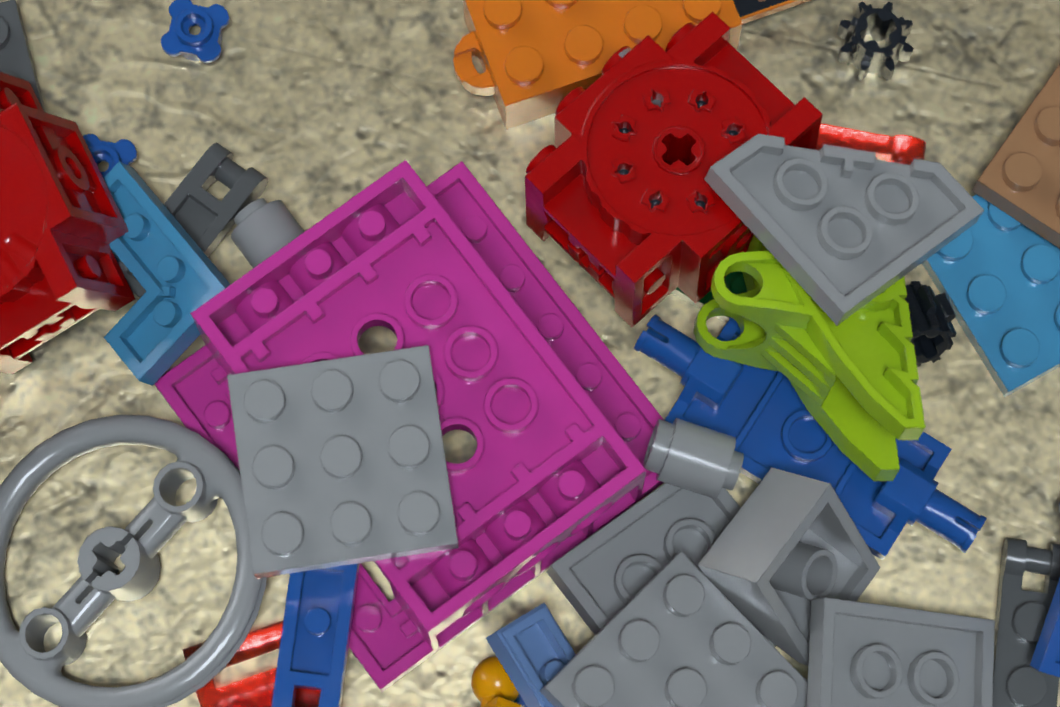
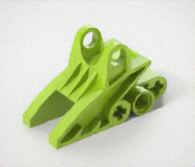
[693,235,926,481]

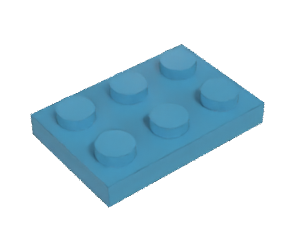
[922,194,1060,397]

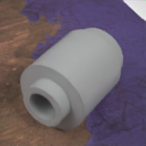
[231,198,305,268]
[643,418,744,499]

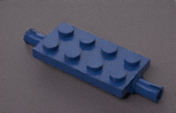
[634,315,987,561]

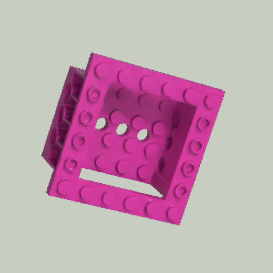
[154,160,664,692]

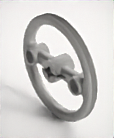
[0,415,267,707]

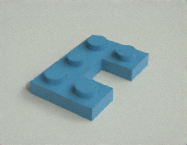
[103,161,231,386]

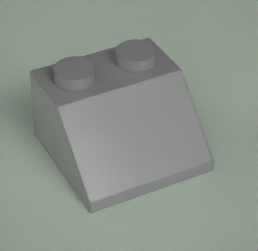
[698,468,880,666]

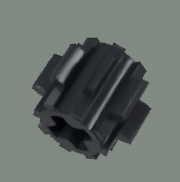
[837,1,914,81]
[905,281,957,367]

